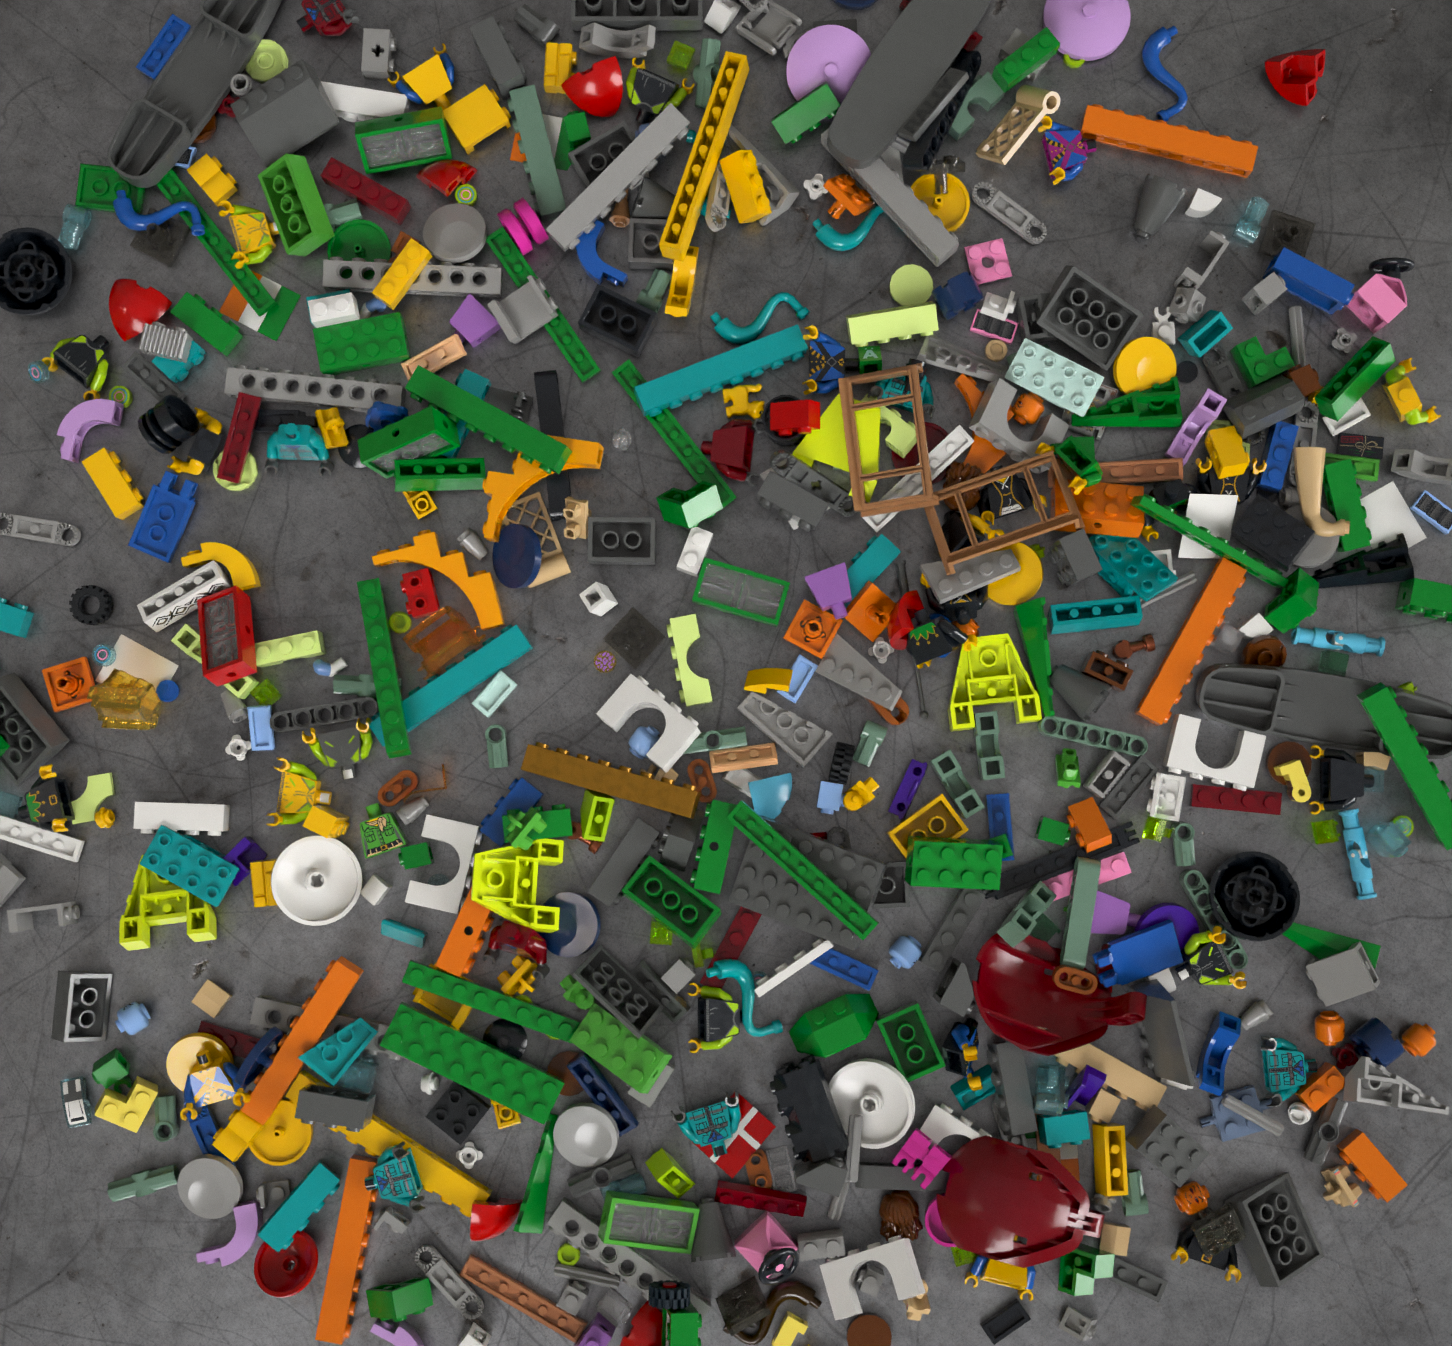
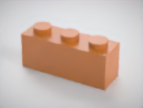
[1336,1129,1408,1203]

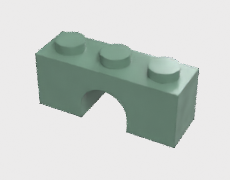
[948,72,1005,141]
[973,711,1006,781]
[929,749,985,819]
[996,880,1057,948]

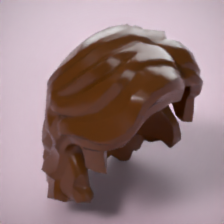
[943,461,984,512]
[879,1190,923,1241]

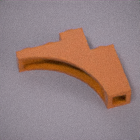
[954,373,1015,474]

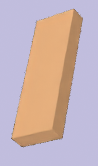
[401,334,467,382]
[709,742,778,773]

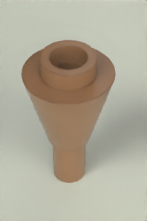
[609,188,630,228]

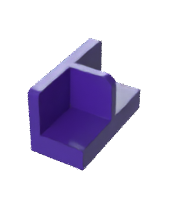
[223,836,268,886]

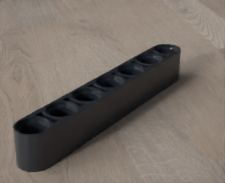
[903,50,982,171]
[534,370,572,522]

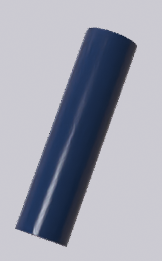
[567,1051,639,1137]

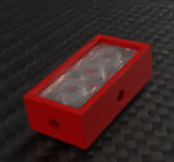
[197,585,257,687]

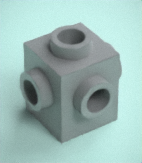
[1168,287,1206,324]

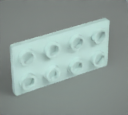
[1005,338,1104,417]

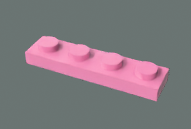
[1042,851,1132,901]

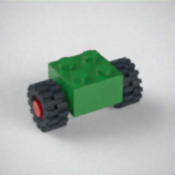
[648,1280,702,1346]

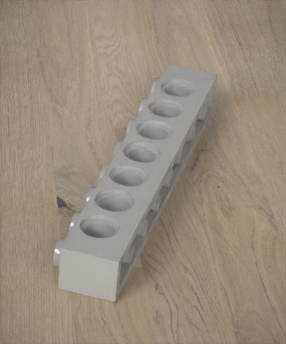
[323,257,503,298]
[224,365,406,412]
[250,995,419,1065]
[547,1196,711,1319]

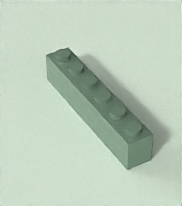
[507,85,566,222]

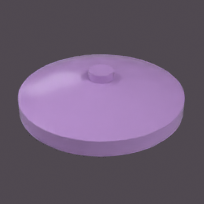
[1042,0,1131,61]
[786,25,871,109]

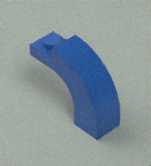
[576,220,628,287]
[1196,1011,1241,1096]

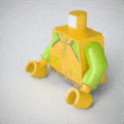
[218,200,279,269]
[1382,358,1441,425]
[266,757,332,826]

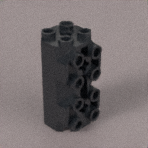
[770,1055,849,1162]

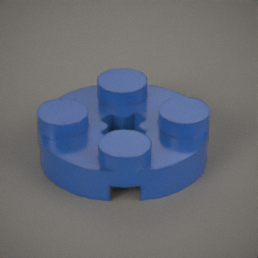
[365,401,409,432]

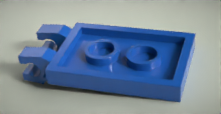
[128,471,198,563]
[1092,920,1183,988]

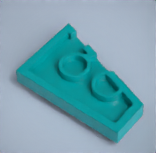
[297,1017,378,1087]

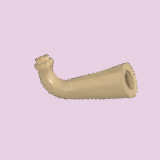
[1293,447,1350,537]

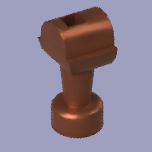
[1111,633,1156,660]
[568,821,603,855]

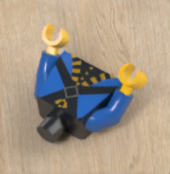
[802,325,858,395]
[942,1018,982,1091]

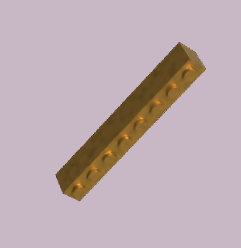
[521,742,701,819]

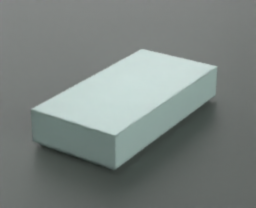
[471,670,518,718]

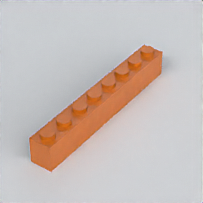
[1079,104,1258,178]
[1134,557,1247,726]
[241,956,364,1125]
[315,1154,378,1345]

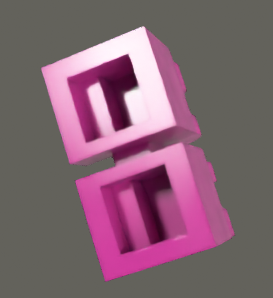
[891,1128,952,1189]

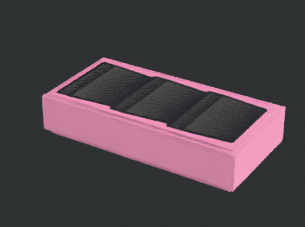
[970,309,1019,345]

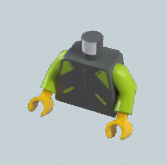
[302,717,373,780]

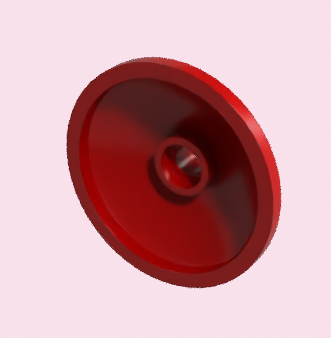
[254,1230,318,1298]

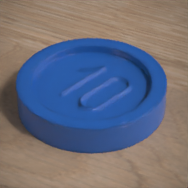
[156,680,179,702]

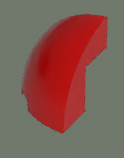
[1265,49,1325,106]
[561,56,623,117]
[416,159,478,198]
[109,279,173,341]
[887,590,924,650]
[470,1197,523,1241]
[620,1301,662,1346]

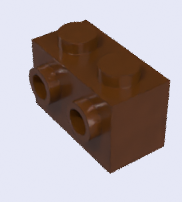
[1282,364,1321,398]
[1080,650,1134,692]

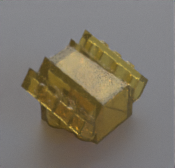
[87,668,162,730]

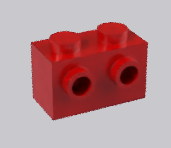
[770,399,820,436]
[400,568,442,619]

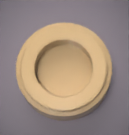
[985,339,1007,362]

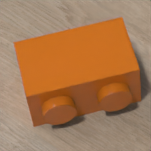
[1066,797,1112,853]
[1295,1062,1345,1112]

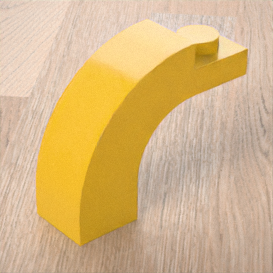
[665,246,699,317]
[181,542,261,591]

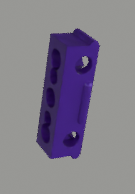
[888,759,928,820]

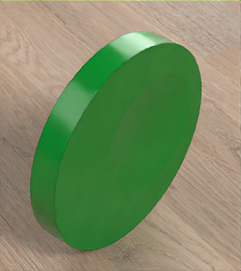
[327,219,392,280]

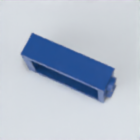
[1262,247,1355,315]

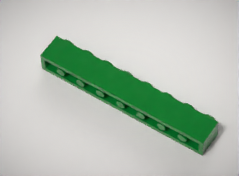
[405,365,572,475]
[357,578,412,759]
[1356,682,1452,851]

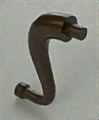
[723,1280,822,1345]

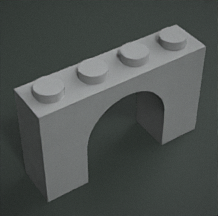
[968,378,1069,474]

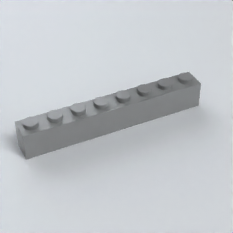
[546,103,690,251]
[821,128,959,267]

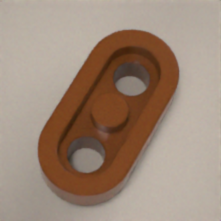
[687,759,717,802]
[378,770,419,807]
[1052,965,1098,995]
[745,1147,772,1189]

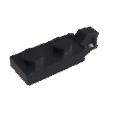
[255,409,318,433]

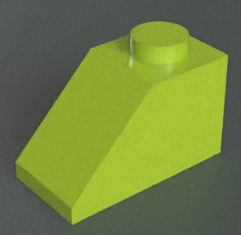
[580,789,615,842]
[645,1148,695,1199]

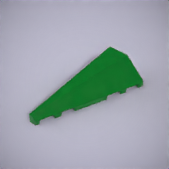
[1071,377,1183,427]
[1013,597,1055,717]
[1282,922,1381,970]
[513,1113,558,1234]

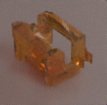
[402,606,486,680]

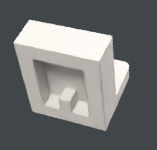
[980,291,1017,321]

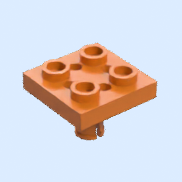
[823,173,874,219]
[783,599,843,660]
[42,657,99,712]

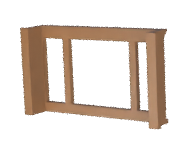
[838,363,940,517]
[924,450,1085,576]

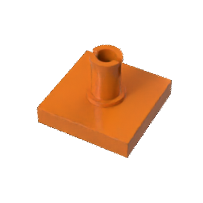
[843,581,896,642]

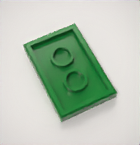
[75,163,145,214]

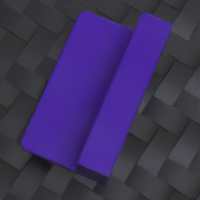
[1062,1064,1107,1110]

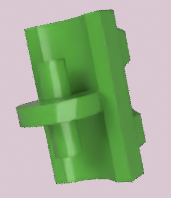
[1055,748,1081,788]
[506,806,547,850]
[559,974,595,1010]

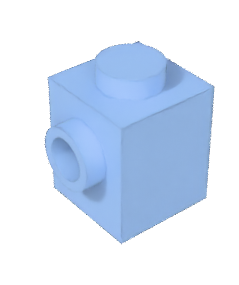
[816,781,846,815]

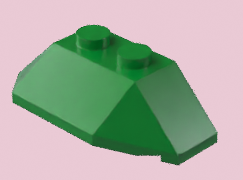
[789,994,879,1058]

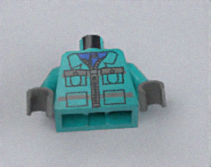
[867,362,935,419]
[264,423,334,476]
[1261,1036,1317,1107]
[671,1091,741,1157]
[365,1142,426,1213]

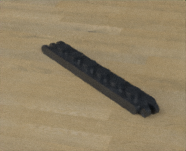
[982,821,1140,900]

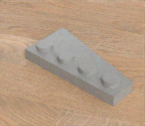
[916,335,1008,382]
[920,549,1021,604]
[815,633,902,711]
[737,692,833,767]

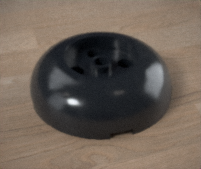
[0,227,72,316]
[1208,851,1300,942]

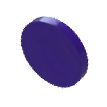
[1135,902,1199,966]

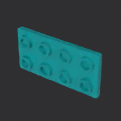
[1088,534,1178,601]
[140,825,239,907]

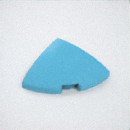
[748,773,792,819]

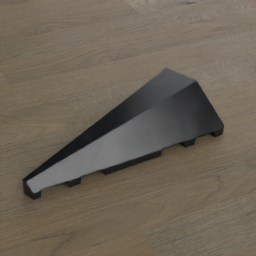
[1311,533,1414,588]

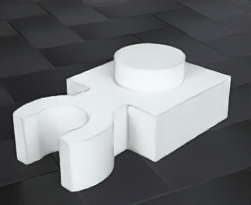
[1151,307,1175,345]

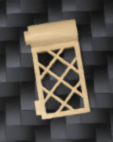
[976,84,1060,165]
[502,492,571,588]

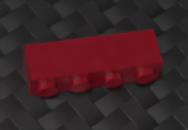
[320,157,411,226]

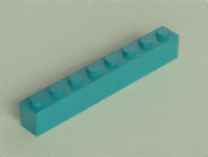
[634,324,808,417]
[369,624,533,747]

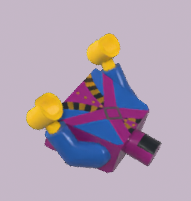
[1038,115,1097,185]

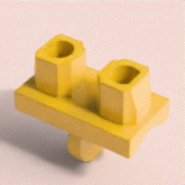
[315,407,349,449]
[843,777,879,811]
[497,955,538,996]

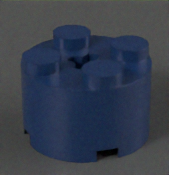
[932,271,984,321]
[1349,1018,1405,1068]

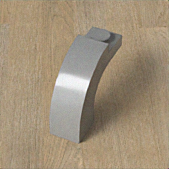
[579,22,656,59]
[1391,449,1452,485]

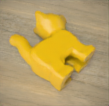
[722,383,765,420]

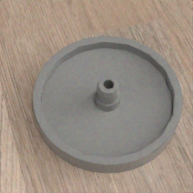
[423,203,487,263]
[1285,504,1340,568]
[553,1102,619,1167]
[177,1154,243,1219]

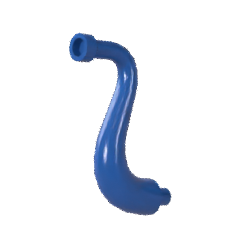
[1142,26,1188,122]
[113,190,205,236]

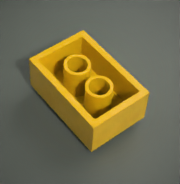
[886,794,969,860]

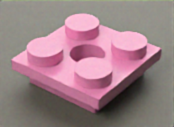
[964,238,1012,285]

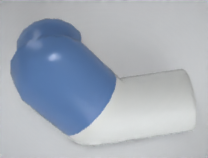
[359,297,387,319]
[313,657,348,677]

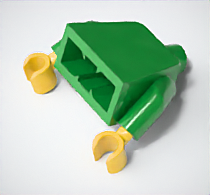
[1035,435,1103,495]

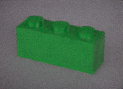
[991,27,1060,93]
[771,81,841,144]
[170,292,243,357]
[502,804,573,843]

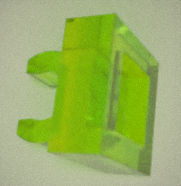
[667,40,695,71]
[250,679,282,705]
[1142,816,1172,842]
[1311,819,1341,844]
[649,921,673,945]
[691,943,714,968]
[950,1246,977,1267]

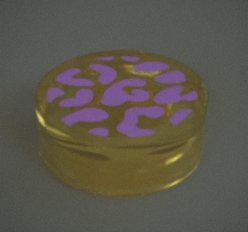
[594,651,616,673]

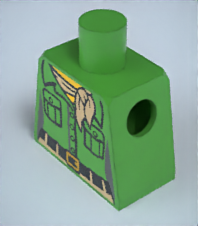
[360,803,409,859]

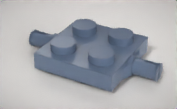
[1199,1085,1275,1142]

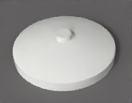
[270,835,362,926]
[828,1058,915,1149]

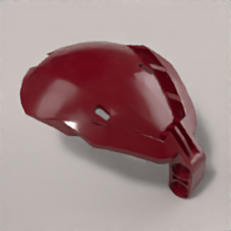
[972,933,1147,1056]
[936,1135,1105,1268]

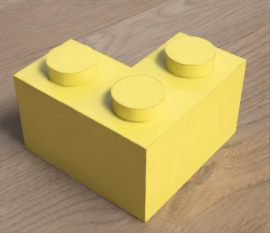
[94,1076,158,1133]

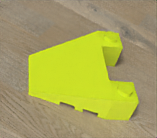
[792,393,881,503]
[947,633,1042,732]
[471,838,564,933]
[119,855,217,951]

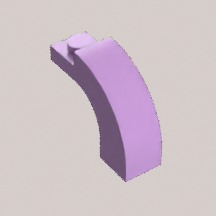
[1164,388,1227,466]
[57,399,124,463]
[196,1199,263,1267]
[370,1318,424,1346]

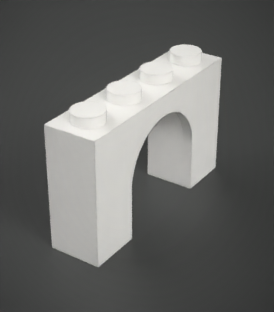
[596,674,701,773]
[1162,714,1266,791]
[405,814,483,915]
[918,1103,992,1160]
[820,1235,926,1320]

